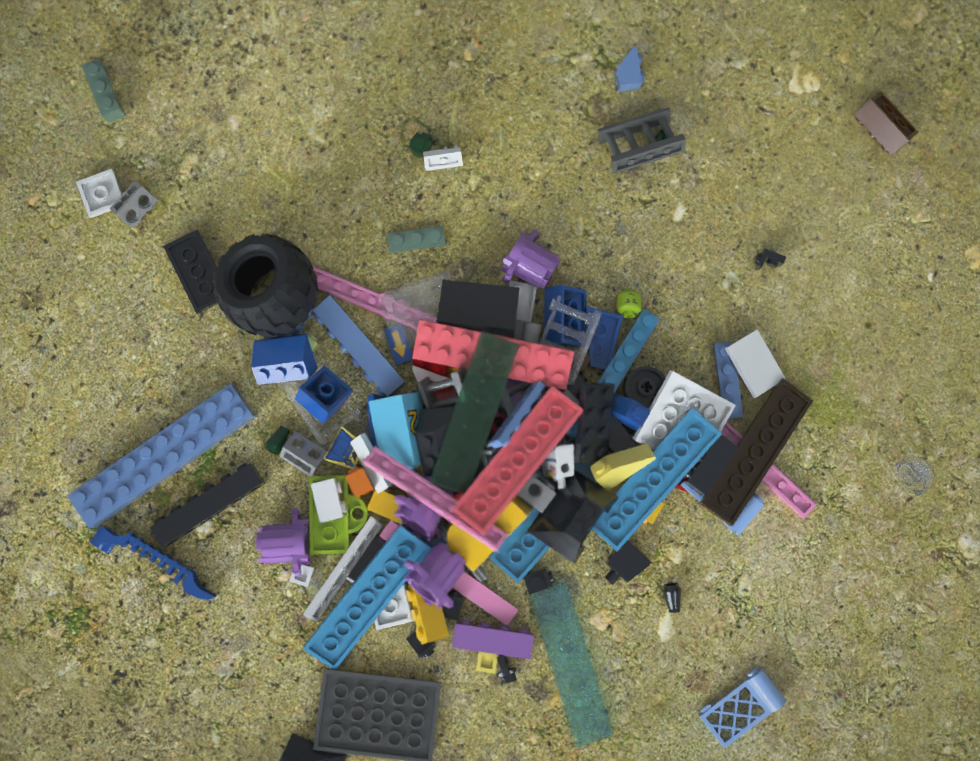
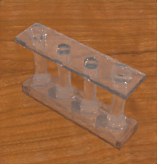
[539,296,602,386]
[279,357,363,447]

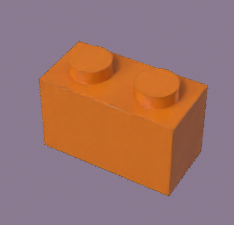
[345,466,375,498]

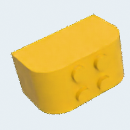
[447,495,533,571]

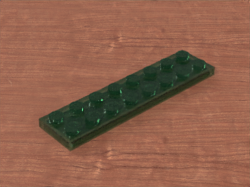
[429,331,519,494]

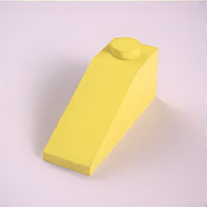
[590,443,656,491]

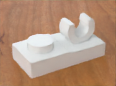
[423,145,463,171]

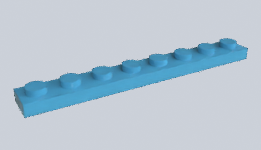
[566,309,660,441]

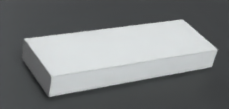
[350,433,393,493]

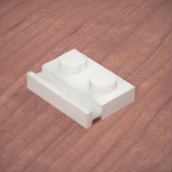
[509,281,537,323]

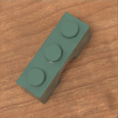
[82,58,126,123]

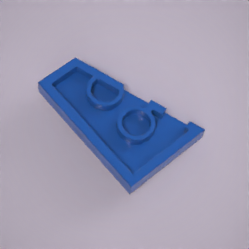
[586,306,623,371]

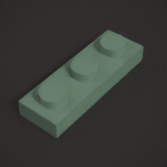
[387,226,446,253]

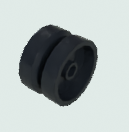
[622,366,666,409]

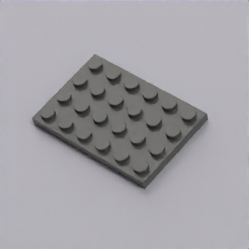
[313,668,441,761]

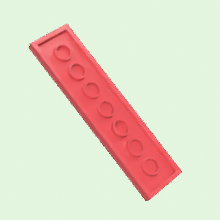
[412,319,574,390]
[452,386,584,536]

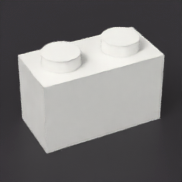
[311,478,347,523]

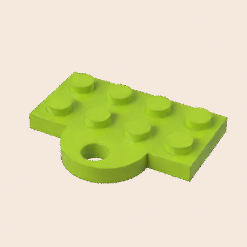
[309,475,368,555]

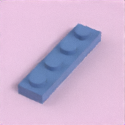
[713,342,743,419]
[489,381,545,449]

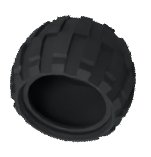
[213,233,318,337]

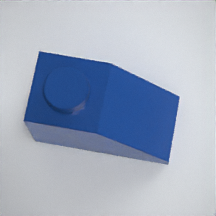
[612,394,651,431]

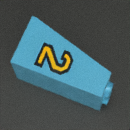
[369,392,423,469]

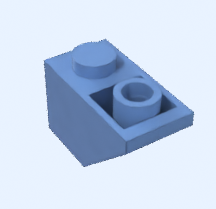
[615,47,645,92]

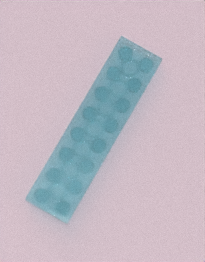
[530,583,614,748]

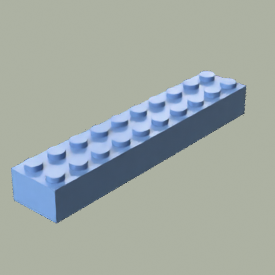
[67,383,256,528]

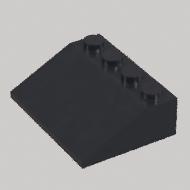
[437,279,520,338]

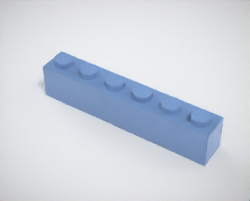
[313,296,406,397]

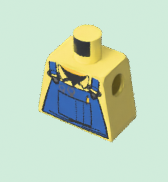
[324,427,362,469]

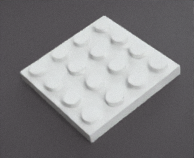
[633,370,736,468]

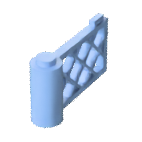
[680,480,764,536]
[699,667,787,749]

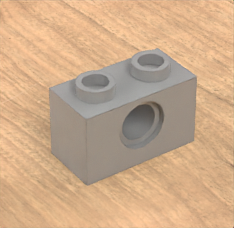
[517,473,556,513]

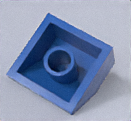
[295,365,353,424]

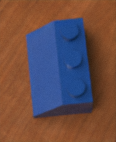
[544,285,587,347]
[252,333,318,385]

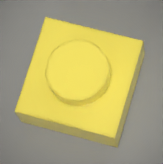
[476,652,498,674]

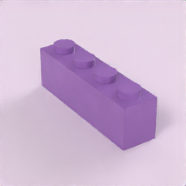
[452,619,534,659]

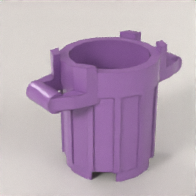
[500,230,561,289]
[394,476,454,541]
[256,508,311,577]
[404,543,466,609]

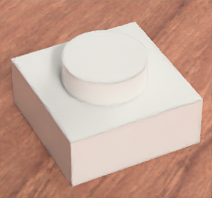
[289,565,315,587]

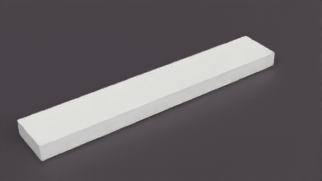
[303,516,384,621]

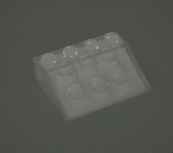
[377,269,452,352]

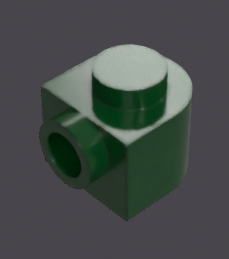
[410,132,433,158]

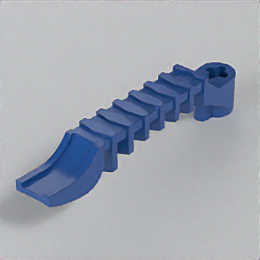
[90,525,217,600]

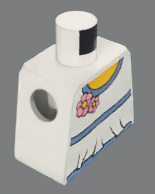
[542,444,574,489]

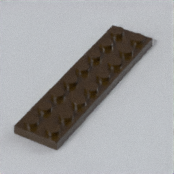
[699,378,813,526]

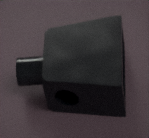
[604,540,652,585]

